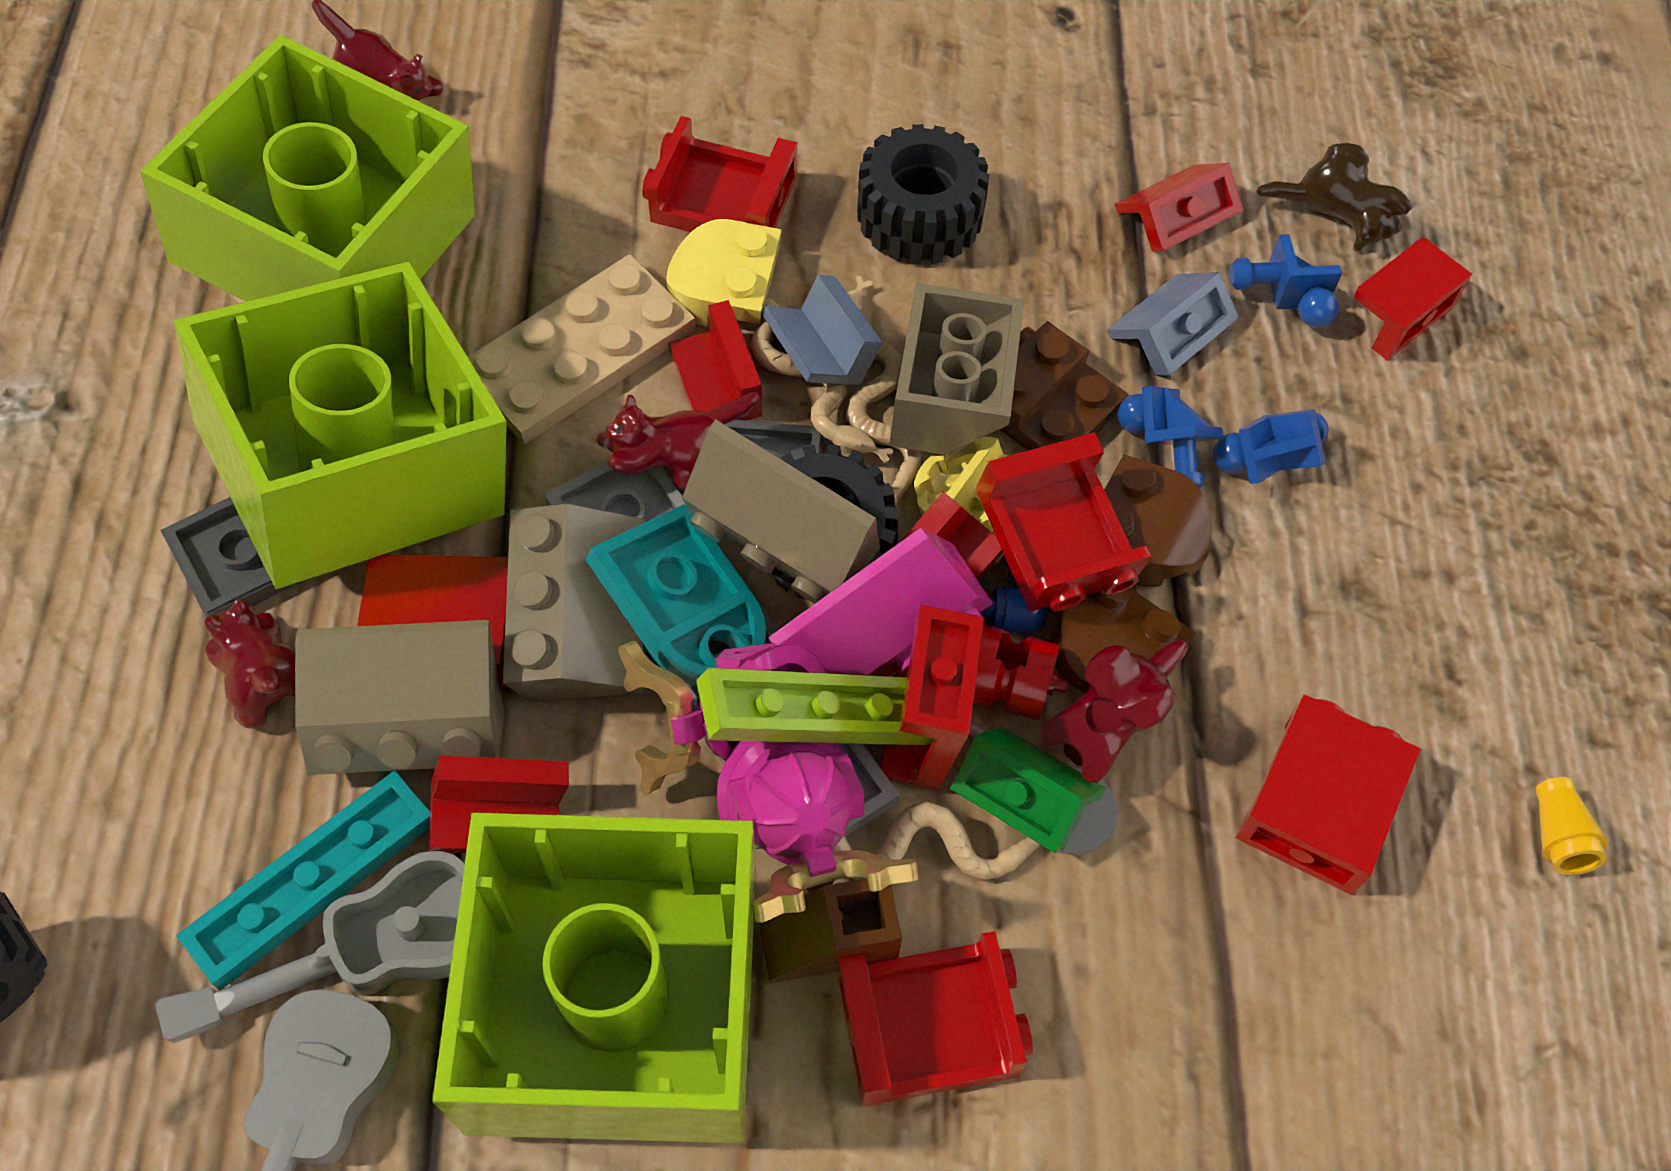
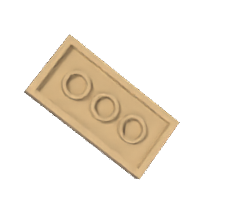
[468,254,696,445]

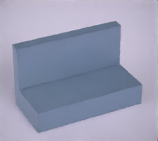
[1107,272,1239,375]
[762,274,883,386]

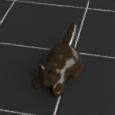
[1256,142,1413,252]

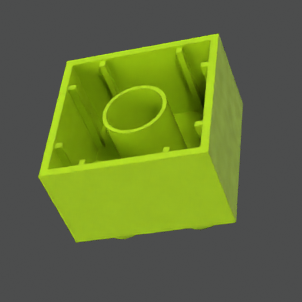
[140,34,475,302]
[173,261,507,590]
[432,813,756,1143]

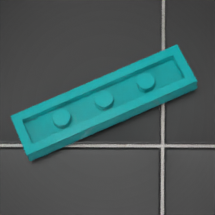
[176,770,430,990]

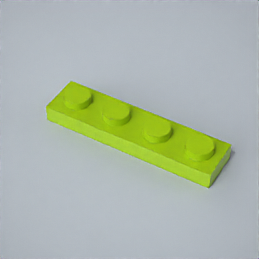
[696,668,934,745]

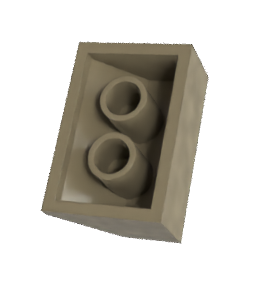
[889,283,1024,455]
[682,419,880,604]
[503,503,647,702]
[295,620,505,775]

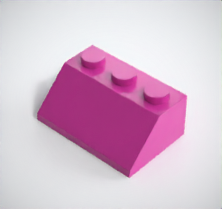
[768,527,993,677]

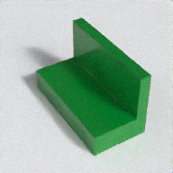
[950,727,1106,854]

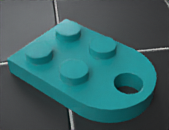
[585,504,766,687]

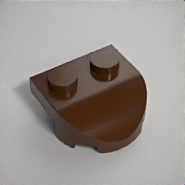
[1104,454,1212,587]
[1048,588,1196,693]

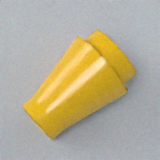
[1535,777,1609,875]

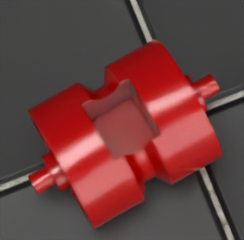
[973,624,1068,721]

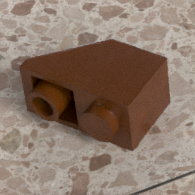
[759,878,902,984]

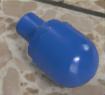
[980,586,1048,635]

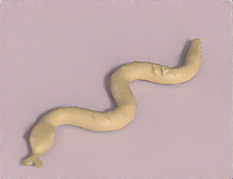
[846,276,921,505]
[750,297,893,463]
[754,802,1040,881]

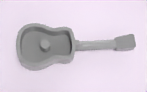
[155,851,465,1044]
[244,990,400,1171]

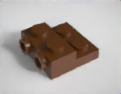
[1000,321,1129,450]

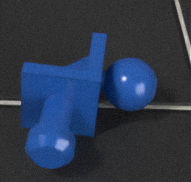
[1229,234,1342,328]
[1118,386,1223,488]
[1213,409,1329,484]

